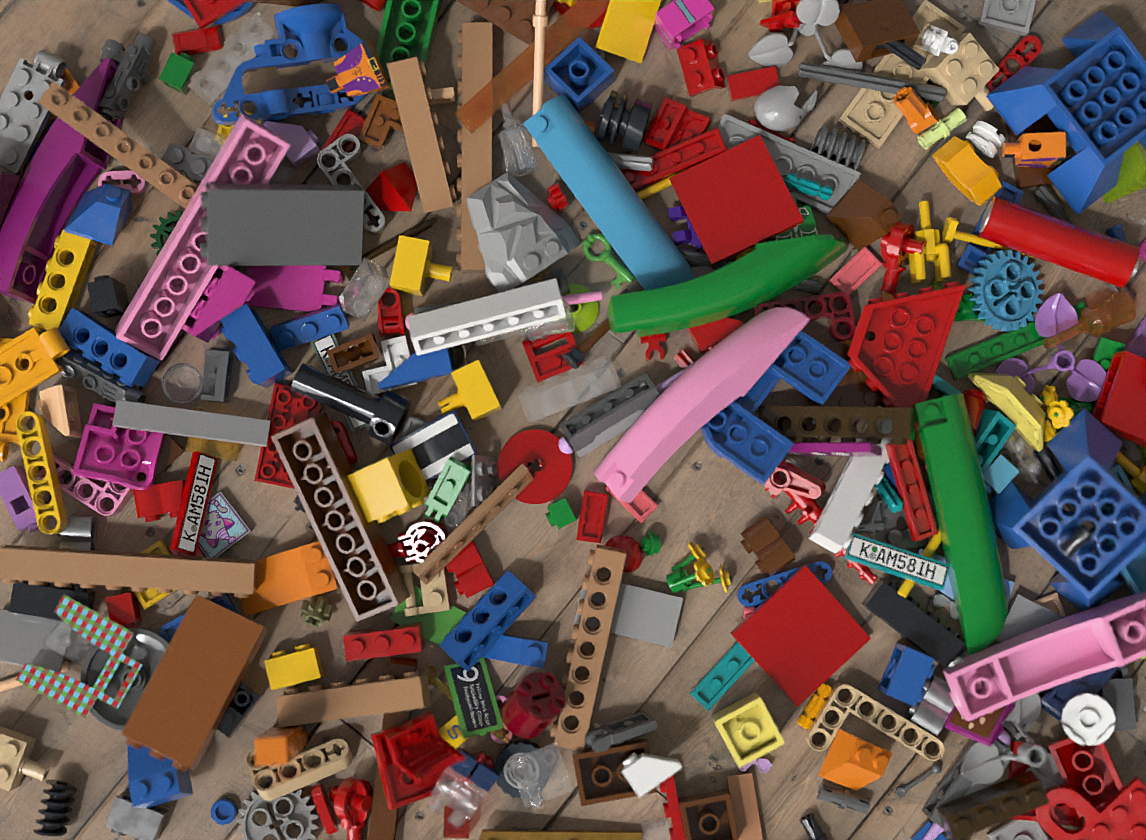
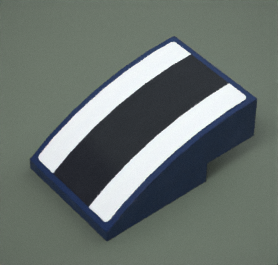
[390,410,479,483]

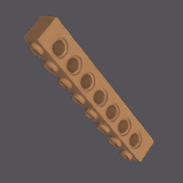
[38,81,198,209]
[550,544,626,752]

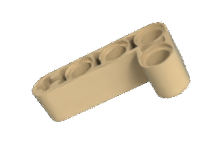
[246,739,353,801]

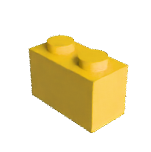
[264,643,324,691]

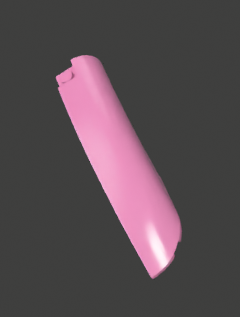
[594,307,810,503]
[943,591,1146,722]

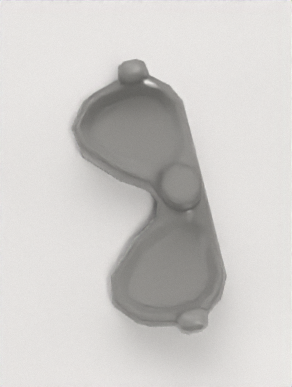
[932,593,959,619]

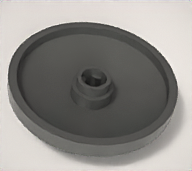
[80,628,170,731]

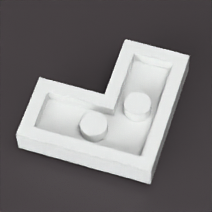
[363,335,418,395]

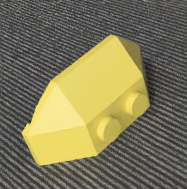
[967,373,1046,452]

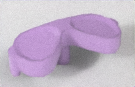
[738,757,772,773]

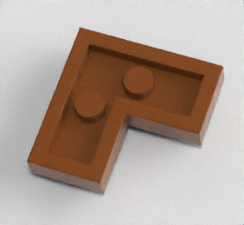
[358,94,404,150]

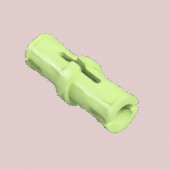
[917,108,967,150]

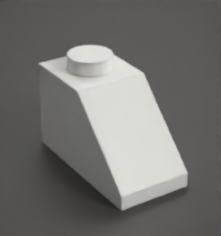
[621,753,682,797]

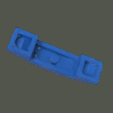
[957,180,1024,277]

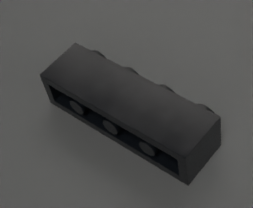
[861,580,965,668]

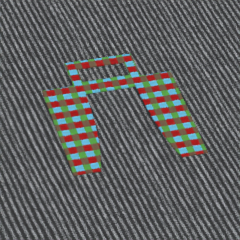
[16,594,143,719]

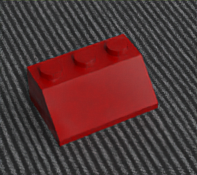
[1048,734,1125,817]

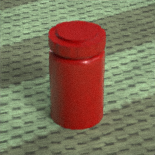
[962,389,987,437]

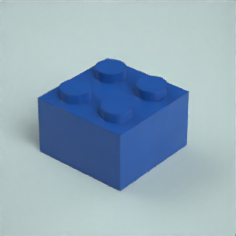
[544,37,614,113]
[877,643,935,707]

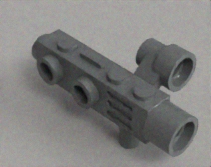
[98,33,157,121]
[56,350,146,407]

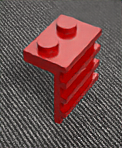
[384,711,465,785]

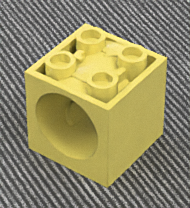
[711,692,785,768]

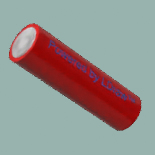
[978,196,1139,288]

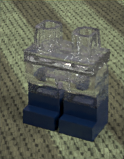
[427,746,500,828]

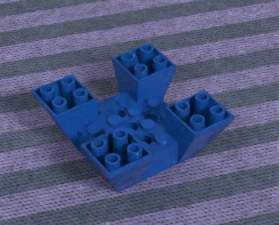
[986,10,1146,215]
[989,408,1146,612]

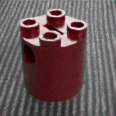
[501,672,566,739]

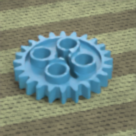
[968,250,1044,331]

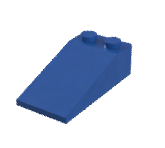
[127,738,193,808]

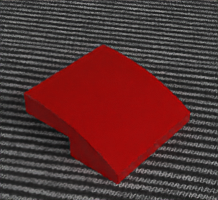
[643,97,712,151]

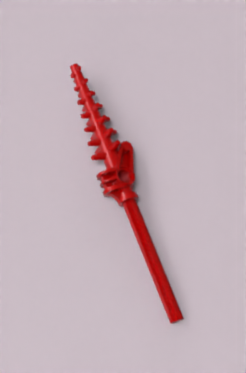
[673,349,878,585]

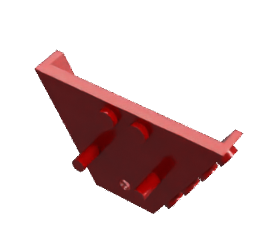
[848,281,966,430]

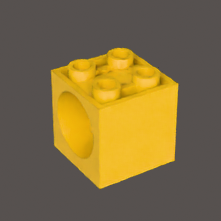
[347,448,431,523]

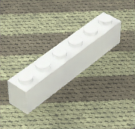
[408,278,566,356]
[809,406,893,554]

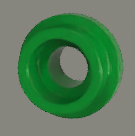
[641,531,661,556]

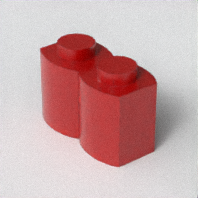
[133,480,186,522]
[446,540,495,598]

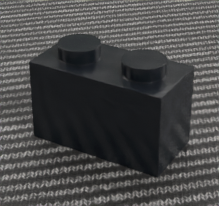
[87,275,129,319]

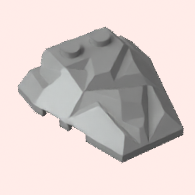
[466,172,581,294]

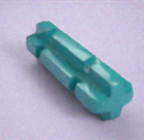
[784,173,833,201]
[874,475,903,513]

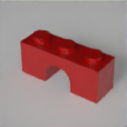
[343,622,425,661]

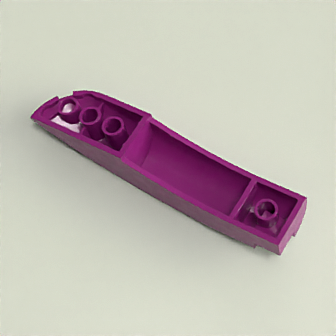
[0,58,123,304]

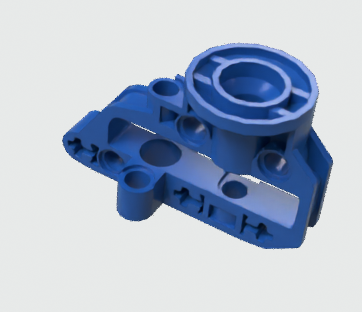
[212,3,369,125]

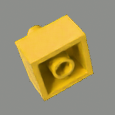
[389,235,453,297]
[437,360,502,422]

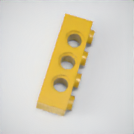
[28,230,98,330]

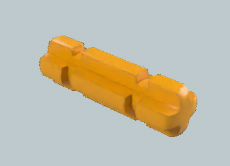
[797,683,833,730]

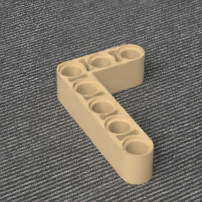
[805,682,945,761]

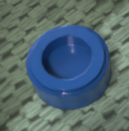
[211,798,238,825]

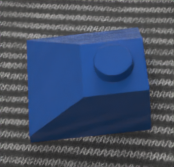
[65,184,132,246]

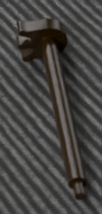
[340,217,438,285]

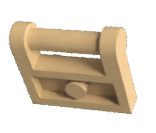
[398,563,451,616]

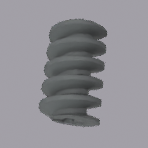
[810,123,866,170]

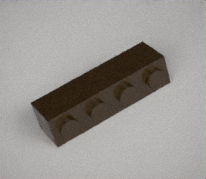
[936,770,1049,840]

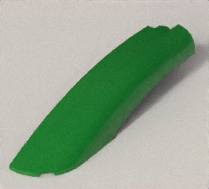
[607,235,847,337]
[912,393,1008,655]

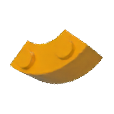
[932,136,1002,206]

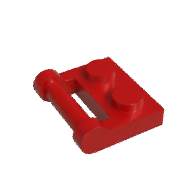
[522,323,584,383]

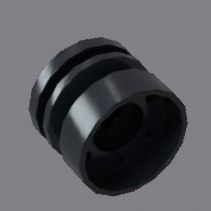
[597,90,653,153]

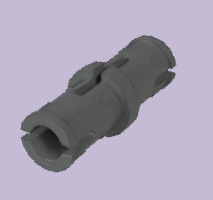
[817,783,870,814]

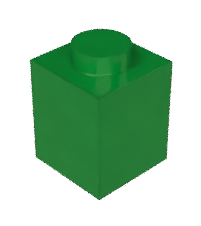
[158,52,199,95]

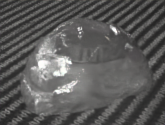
[161,363,203,403]

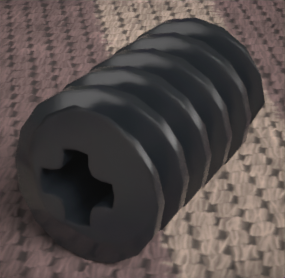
[33,779,77,837]

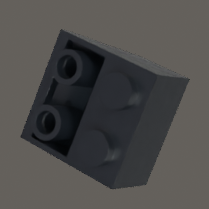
[217,682,261,738]

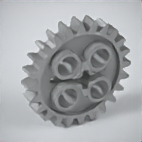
[236,782,320,840]

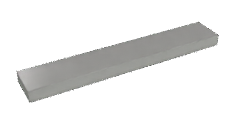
[113,400,271,447]

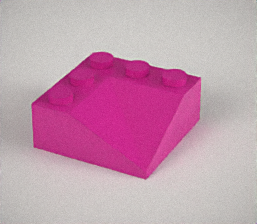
[182,266,255,343]

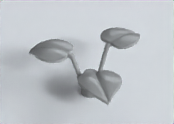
[748,0,862,73]
[961,693,1065,789]

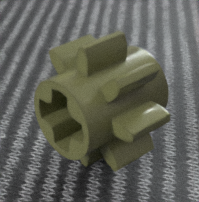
[301,595,332,627]

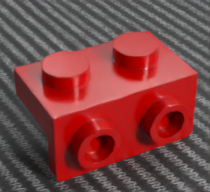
[760,0,804,33]
[677,39,725,97]

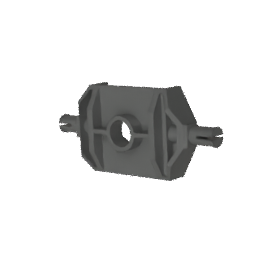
[852,495,939,549]

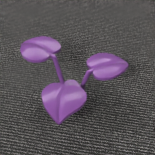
[995,293,1106,402]

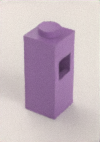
[0,465,39,533]

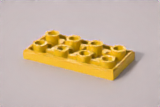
[595,0,661,64]

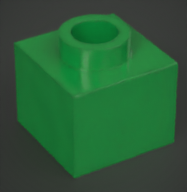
[545,498,576,529]

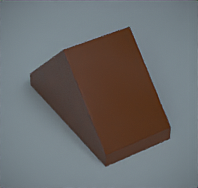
[327,333,381,374]

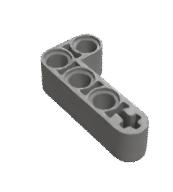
[317,134,386,234]

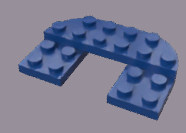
[701,331,851,486]

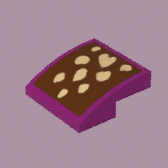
[945,701,1016,747]

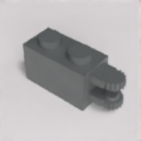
[1097,664,1139,731]

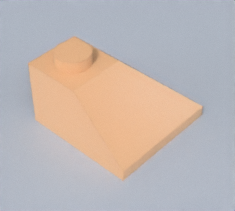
[38,385,83,438]

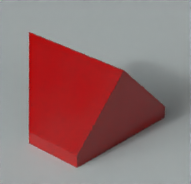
[365,162,418,212]

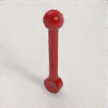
[748,119,796,144]

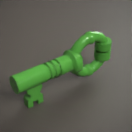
[582,233,635,290]

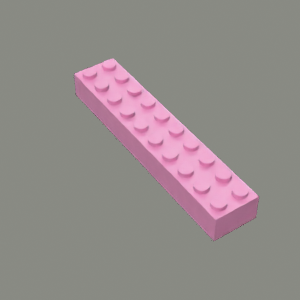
[115,114,290,361]

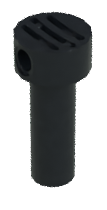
[291,363,411,446]

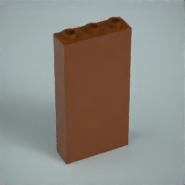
[121,594,268,772]

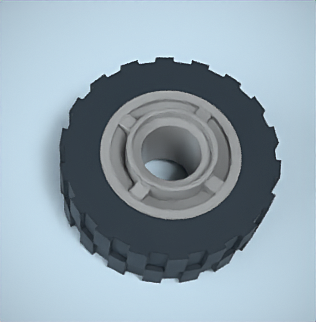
[494,740,551,799]

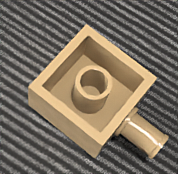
[922,32,1000,111]
[0,726,50,792]

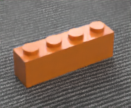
[254,724,308,766]

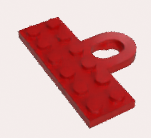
[1035,776,1146,840]

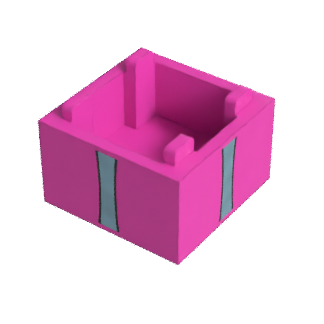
[654,0,714,51]

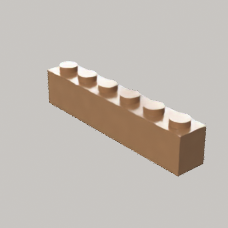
[387,56,457,213]
[275,671,431,727]

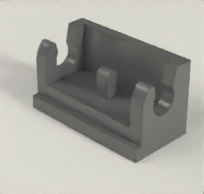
[200,350,234,403]

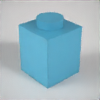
[983,454,1020,494]

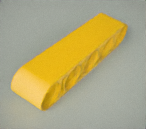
[16,412,68,534]

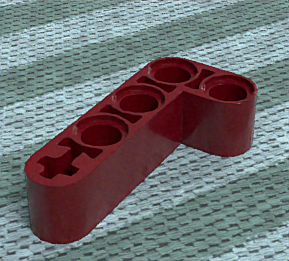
[752,292,855,341]

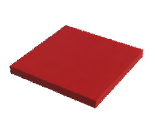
[669,135,804,267]
[730,565,871,707]

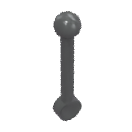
[895,764,942,797]

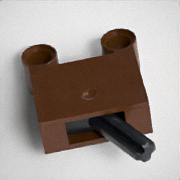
[834,0,926,70]

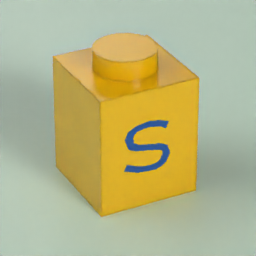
[438,714,469,748]

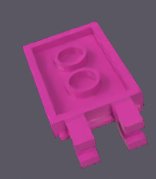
[243,265,343,312]

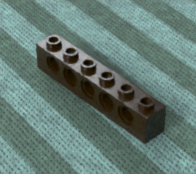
[759,406,916,445]

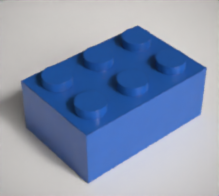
[220,304,293,388]

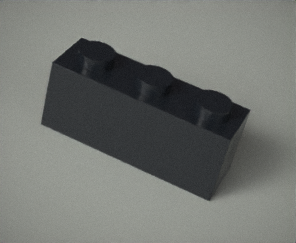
[9,580,96,620]

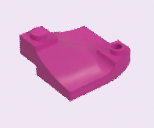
[73,403,165,490]

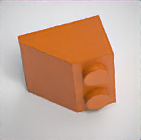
[818,729,893,791]

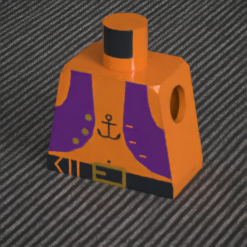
[326,40,391,97]
[1002,132,1066,168]

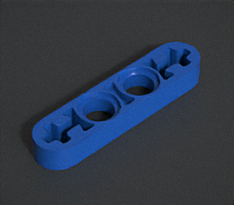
[736,561,832,607]

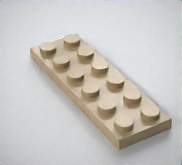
[838,0,966,149]

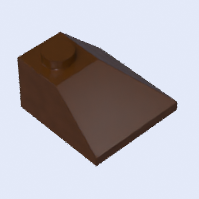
[826,179,903,250]

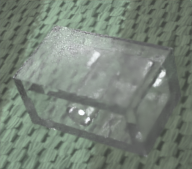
[339,258,390,321]

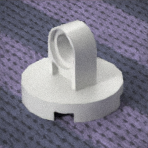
[1062,693,1115,745]

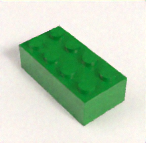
[376,0,443,87]

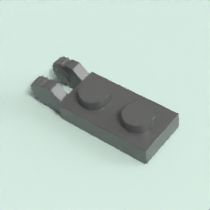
[584,711,658,753]

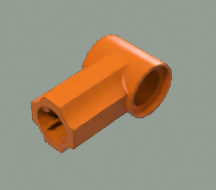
[893,87,939,134]

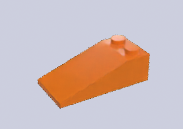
[239,541,341,616]

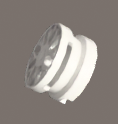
[965,121,1005,158]

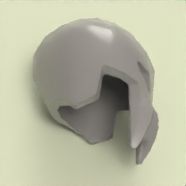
[754,85,817,131]

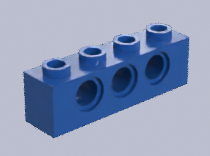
[59,308,159,387]
[439,571,536,672]

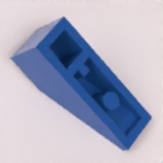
[378,347,456,390]
[482,634,548,668]

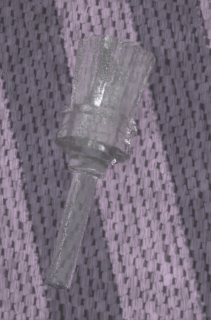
[493,76,539,177]
[475,299,575,347]

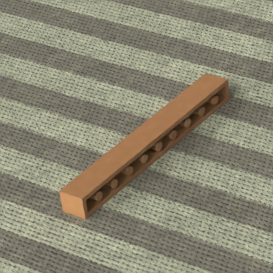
[456,22,494,273]
[0,544,258,598]

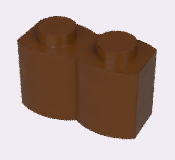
[740,516,795,577]

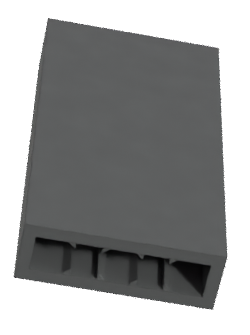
[200,183,364,266]

